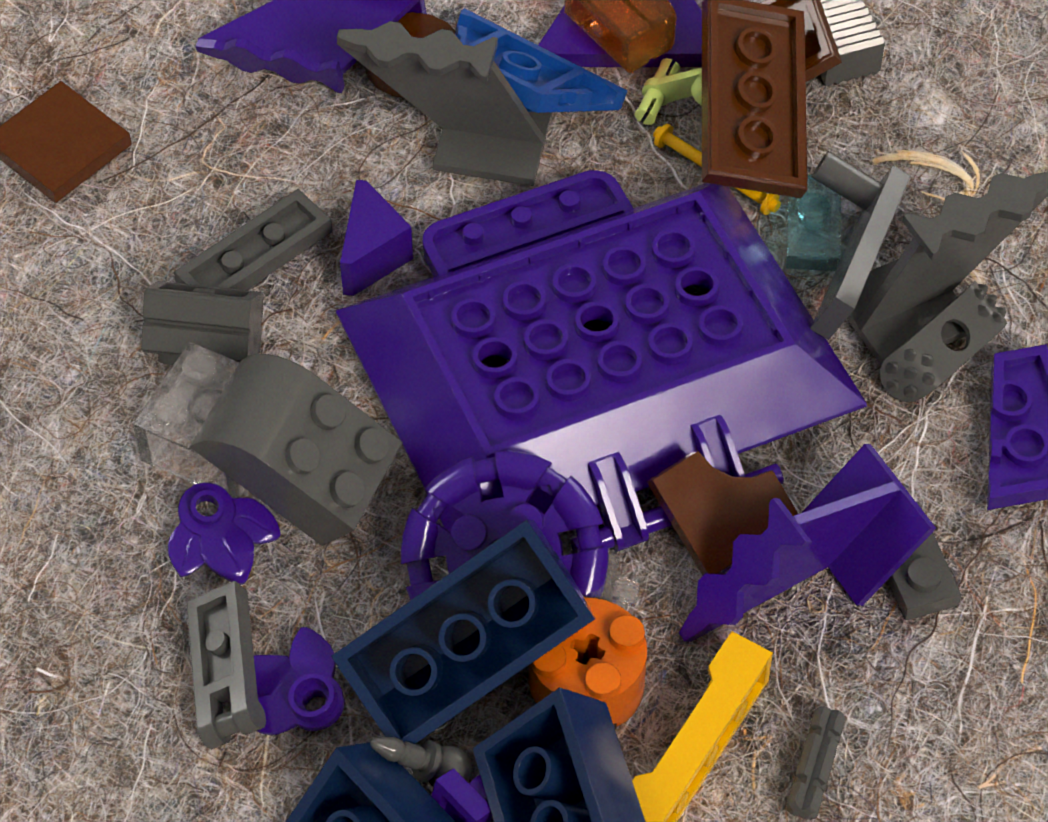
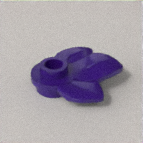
[168,483,281,585]
[254,627,345,735]

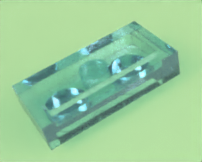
[786,174,841,271]

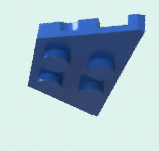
[455,8,628,113]

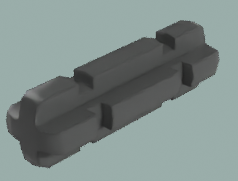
[786,706,845,820]

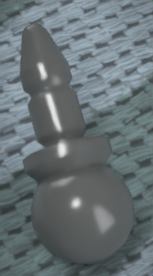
[370,737,473,787]

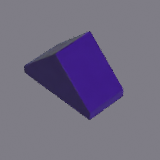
[340,180,413,296]

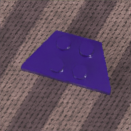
[538,0,702,67]

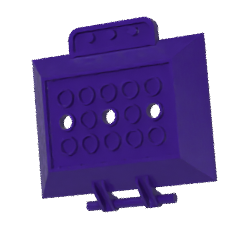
[336,170,867,553]

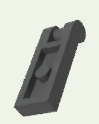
[186,581,266,750]

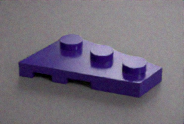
[987,344,1048,510]

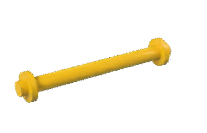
[653,123,781,215]

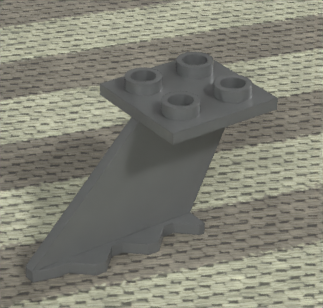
[337,21,553,186]
[847,172,1048,366]

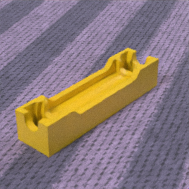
[632,631,773,822]

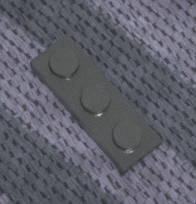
[174,189,333,290]

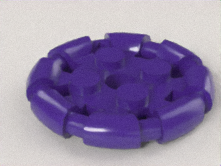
[401,451,609,600]

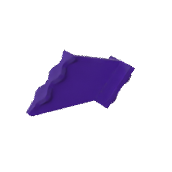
[195,0,427,93]
[679,444,936,642]

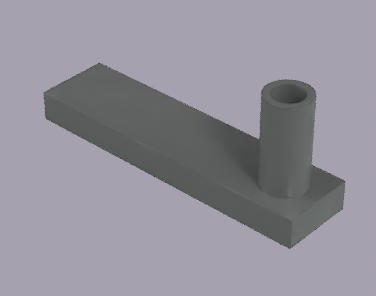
[810,151,911,340]

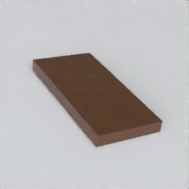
[702,0,808,199]

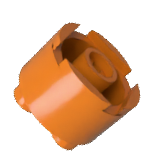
[528,597,647,727]

